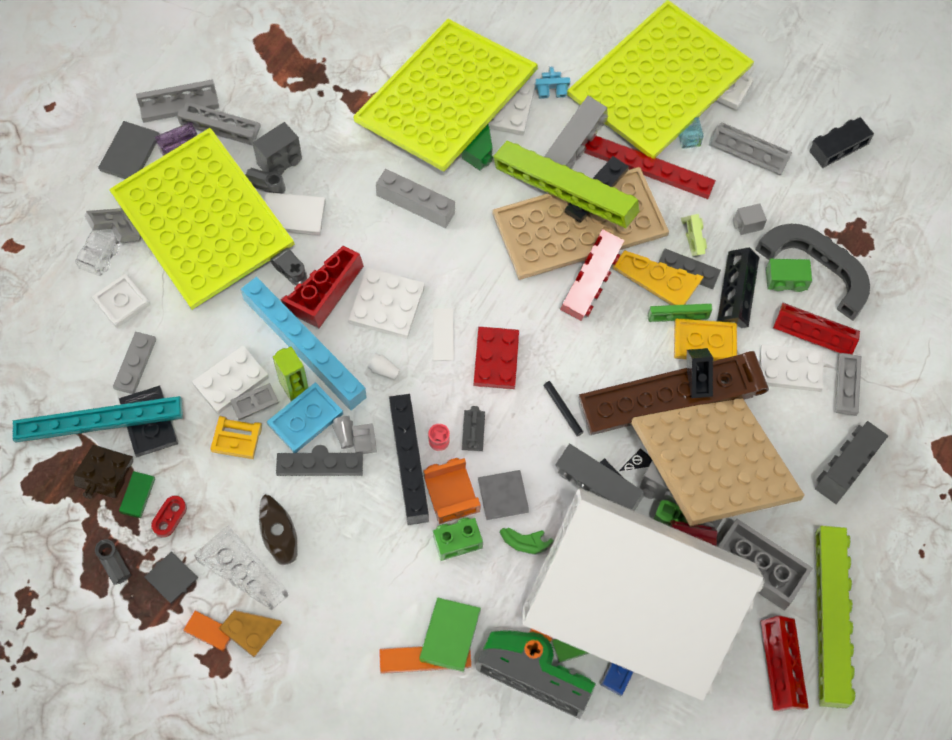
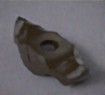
[259,494,297,565]

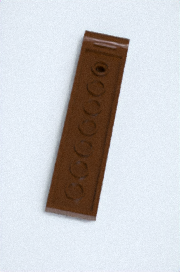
[579,351,769,435]

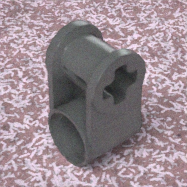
[270,247,307,286]

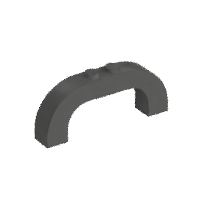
[756,224,870,321]

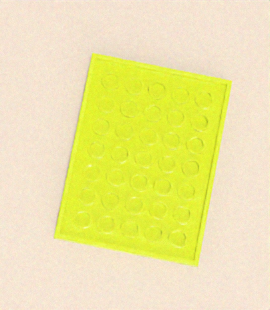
[567,0,754,159]
[353,19,538,172]
[109,128,295,310]

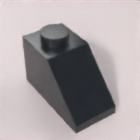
[687,348,713,398]

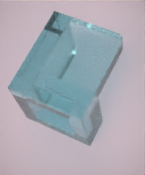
[679,117,704,149]

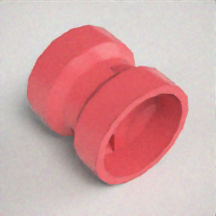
[429,424,450,451]

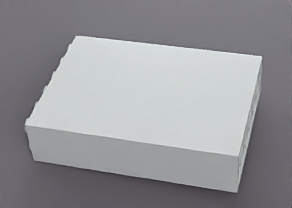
[523,488,764,701]

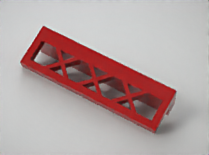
[773,302,860,355]
[761,616,809,711]

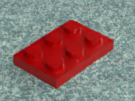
[473,326,519,389]

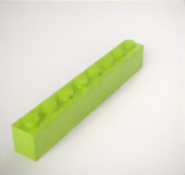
[493,141,640,228]
[815,526,855,709]

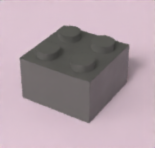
[252,122,302,174]

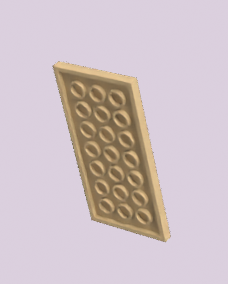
[492,167,669,280]

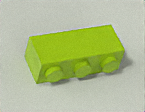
[272,346,309,401]

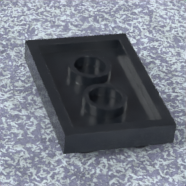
[119,385,178,458]

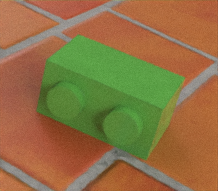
[766,259,812,292]

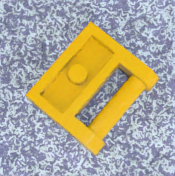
[210,416,262,459]

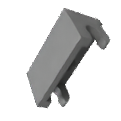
[230,383,279,420]

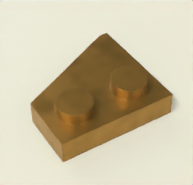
[219,610,282,657]

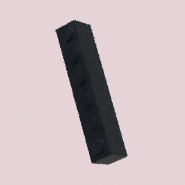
[389,394,429,525]

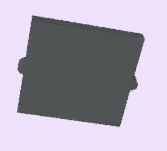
[144,551,198,604]

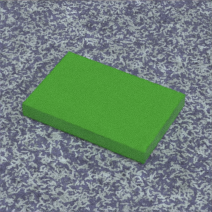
[419,598,481,672]

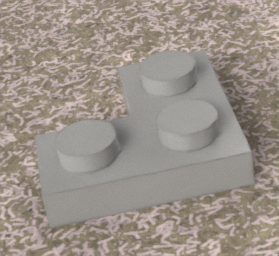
[85,208,140,243]

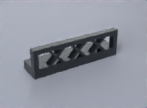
[717,247,759,328]

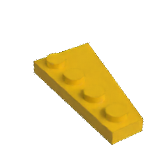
[613,250,704,305]

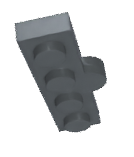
[276,445,363,476]

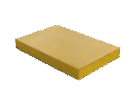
[674,318,737,361]

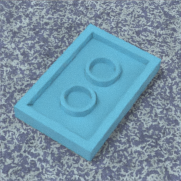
[267,382,343,453]

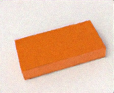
[183,611,231,652]

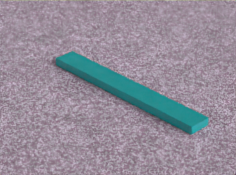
[13,396,183,443]

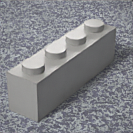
[544,95,608,169]
[376,168,455,228]

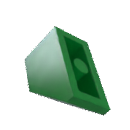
[462,124,493,171]

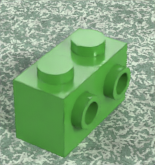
[433,517,483,561]

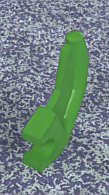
[500,528,554,555]

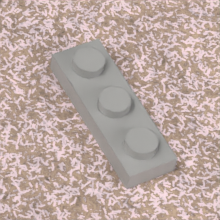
[113,331,156,394]
[836,353,862,416]

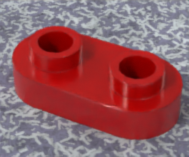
[151,496,187,538]

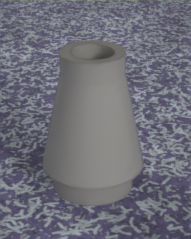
[332,416,354,449]

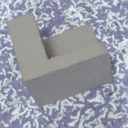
[352,423,377,454]

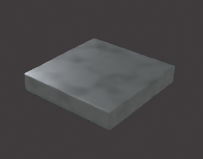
[478,470,529,520]

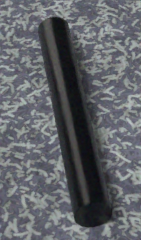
[543,381,584,436]

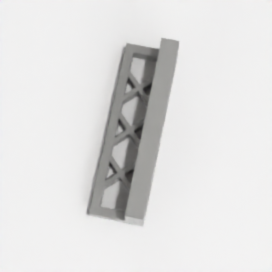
[136,79,219,123]
[177,102,261,146]
[710,122,792,174]

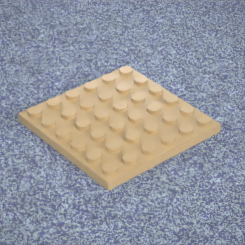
[631,399,805,526]

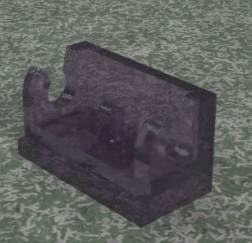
[155,122,198,156]

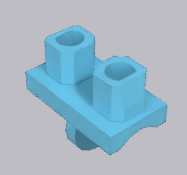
[534,67,570,99]

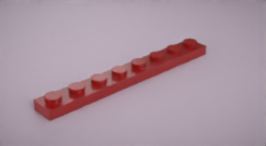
[584,136,716,199]

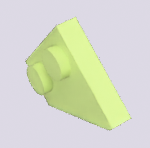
[681,214,707,256]

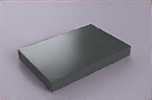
[98,121,160,179]

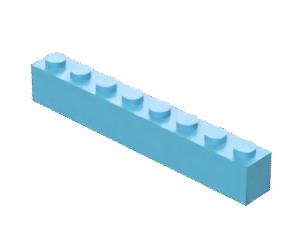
[241,276,367,410]

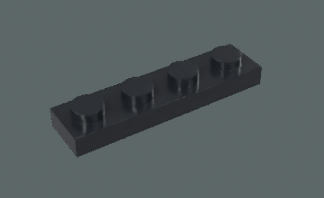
[565,156,629,223]

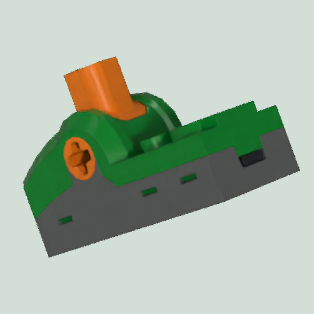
[476,628,596,719]

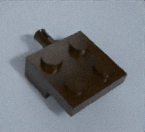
[73,445,133,499]

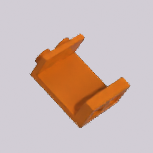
[423,458,481,524]

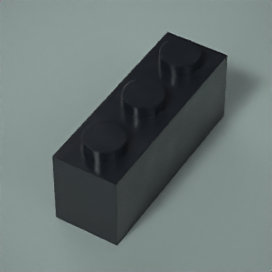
[809,117,874,168]

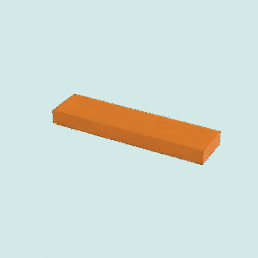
[379,647,471,674]

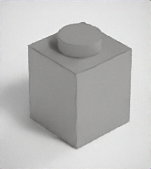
[733,204,767,235]

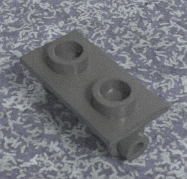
[462,406,485,451]

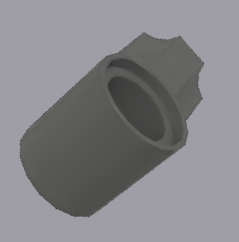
[245,168,286,194]
[95,539,131,585]

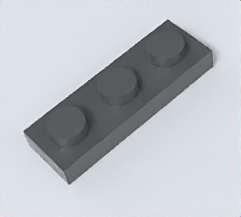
[658,248,721,290]

